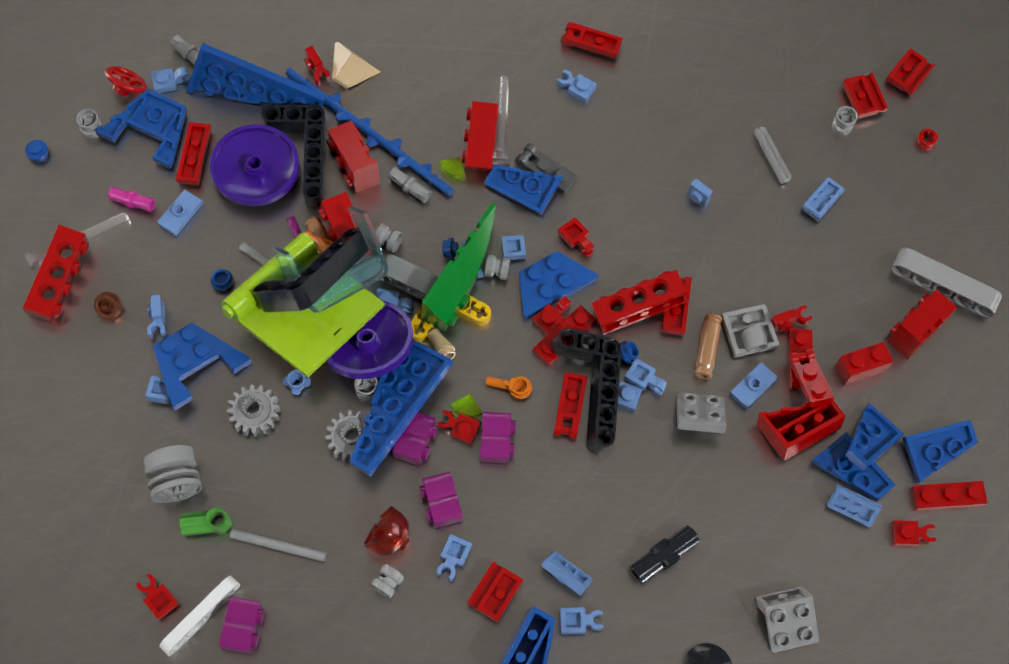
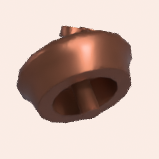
[94,291,123,319]

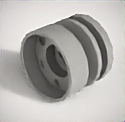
[143,445,203,503]

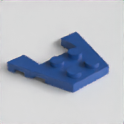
[96,89,187,169]
[153,323,251,411]

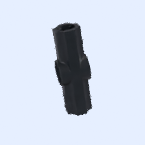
[629,525,700,584]

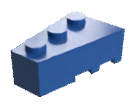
[499,606,555,664]

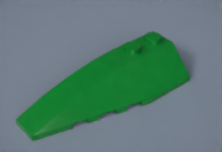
[422,202,496,332]

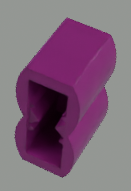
[480,411,516,463]
[392,412,438,466]
[419,472,463,528]
[219,597,265,654]

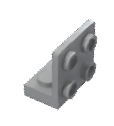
[756,586,819,653]

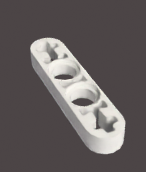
[159,575,240,656]

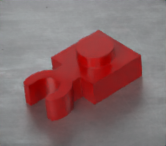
[437,410,482,444]
[892,520,936,547]
[136,574,180,620]

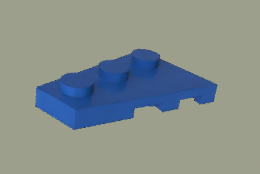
[484,165,563,216]
[845,403,904,471]
[903,420,978,483]
[811,432,896,502]

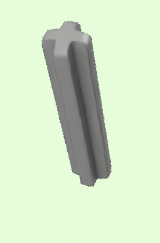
[754,126,792,184]

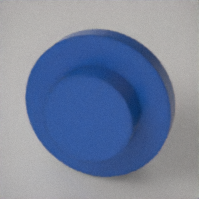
[25,140,48,161]
[442,237,459,260]
[210,269,234,291]
[620,341,639,364]

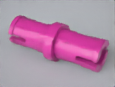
[108,187,155,212]

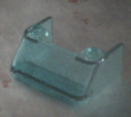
[272,206,388,313]

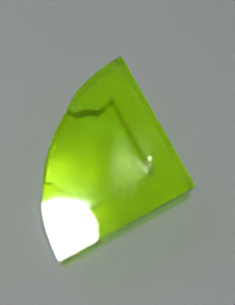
[439,157,465,179]
[451,393,483,418]

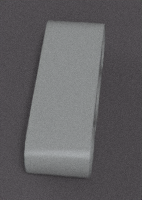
[375,254,438,300]

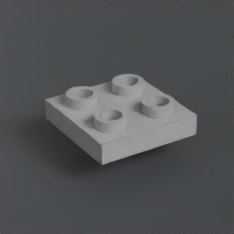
[721,304,779,358]
[676,392,727,434]

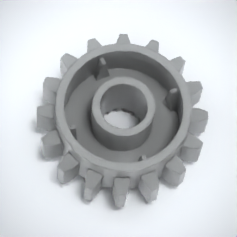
[227,384,280,437]
[325,410,366,462]

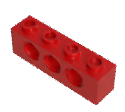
[23,225,89,323]
[591,269,688,335]

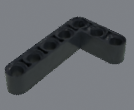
[261,105,327,210]
[253,227,369,312]
[551,329,621,452]

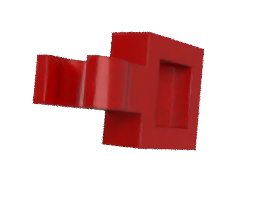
[304,46,331,86]
[558,217,594,257]
[532,296,571,335]
[771,305,812,332]

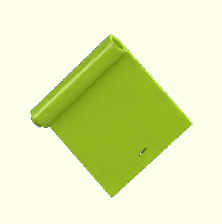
[221,233,385,378]

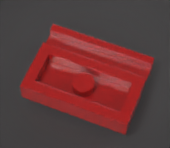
[885,48,935,97]
[842,73,888,119]
[467,561,524,623]

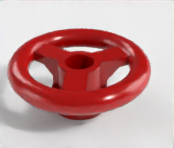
[105,66,147,96]

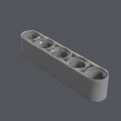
[892,248,1002,318]

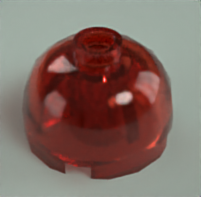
[364,506,410,556]

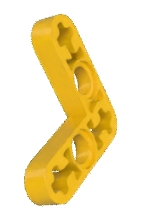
[411,296,491,342]

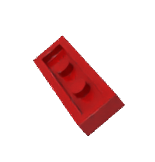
[176,122,212,186]
[532,305,597,367]
[911,481,988,511]

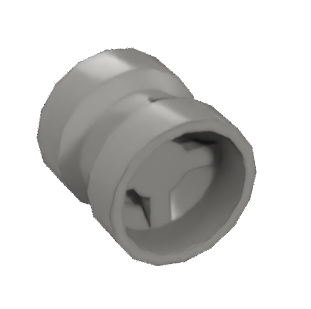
[831,106,858,135]
[76,109,102,139]
[372,223,403,253]
[484,254,511,280]
[354,377,378,402]
[370,564,404,599]

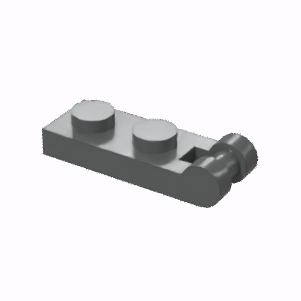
[515,143,577,195]

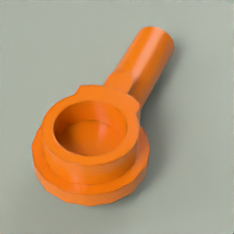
[305,230,333,255]
[486,376,532,399]

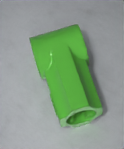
[180,507,232,536]

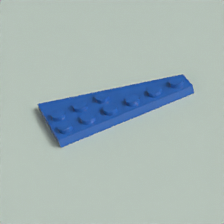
[186,43,326,107]
[350,340,454,477]

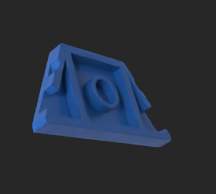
[519,251,599,320]

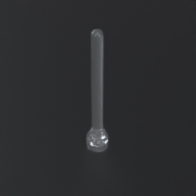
[492,75,510,166]
[24,212,129,270]

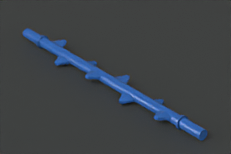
[285,68,454,196]

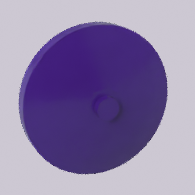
[210,124,300,206]
[325,300,414,379]

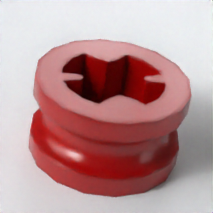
[916,129,938,150]

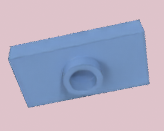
[801,177,845,221]
[157,189,203,237]
[729,362,778,410]
[826,484,882,528]
[541,551,593,596]

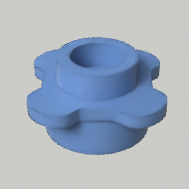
[283,369,311,395]

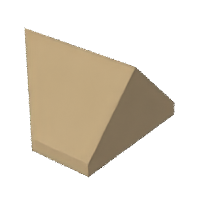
[332,42,381,89]

